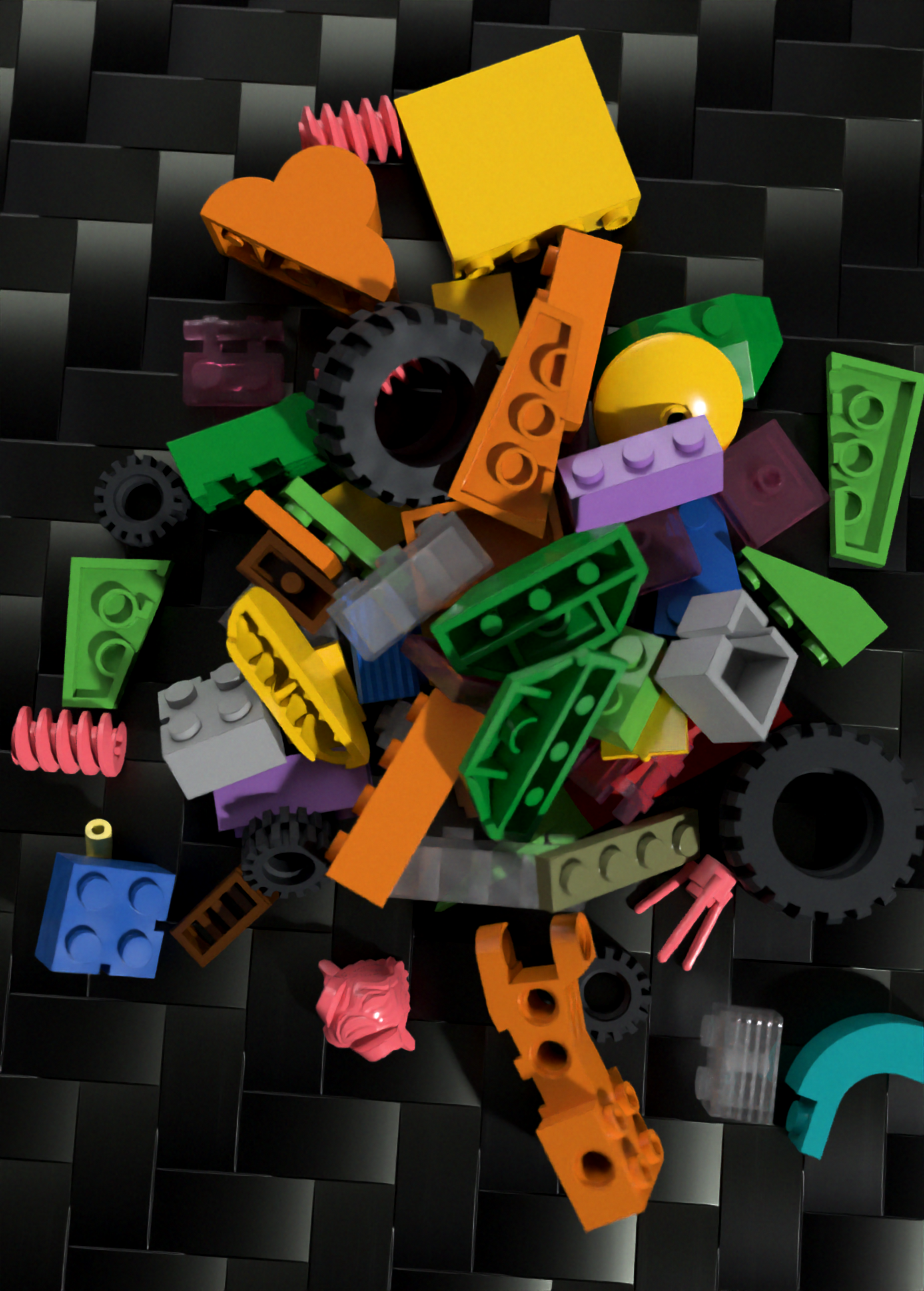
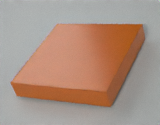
[244,489,345,584]

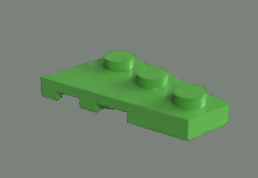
[272,476,414,596]
[62,557,175,709]

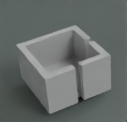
[655,589,798,743]
[158,662,287,800]

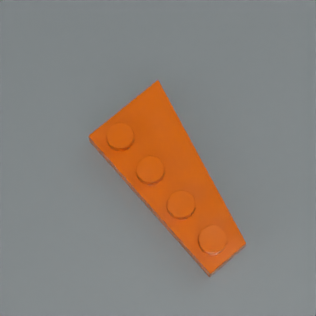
[447,297,584,539]

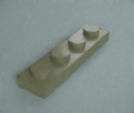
[535,806,700,913]

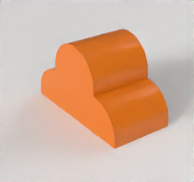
[200,145,400,316]

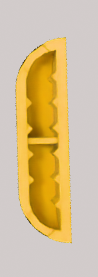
[226,587,370,769]

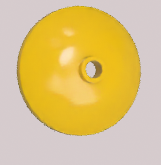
[592,332,743,453]

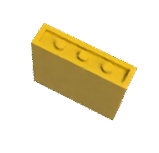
[394,34,641,280]

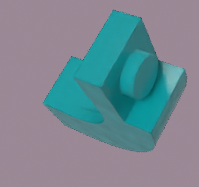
[785,1013,924,1160]

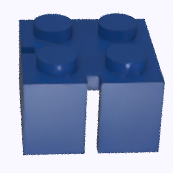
[35,852,176,978]

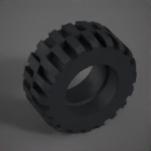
[305,301,503,509]
[712,723,924,925]

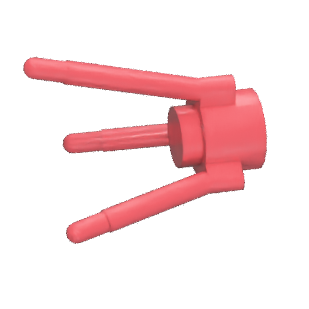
[634,854,738,971]

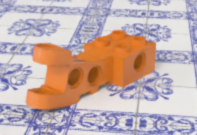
[475,912,664,1232]

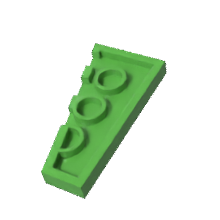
[826,352,924,568]

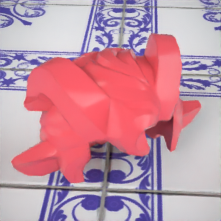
[316,956,415,1062]

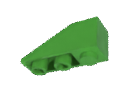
[734,546,888,670]

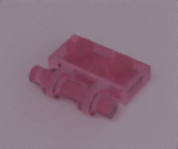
[183,315,284,406]
[566,737,694,827]

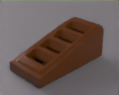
[169,864,279,968]

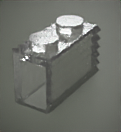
[695,1002,783,1124]

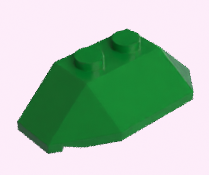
[591,293,783,423]
[430,521,649,682]
[458,647,629,843]

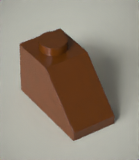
[235,530,348,636]

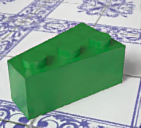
[166,392,329,518]

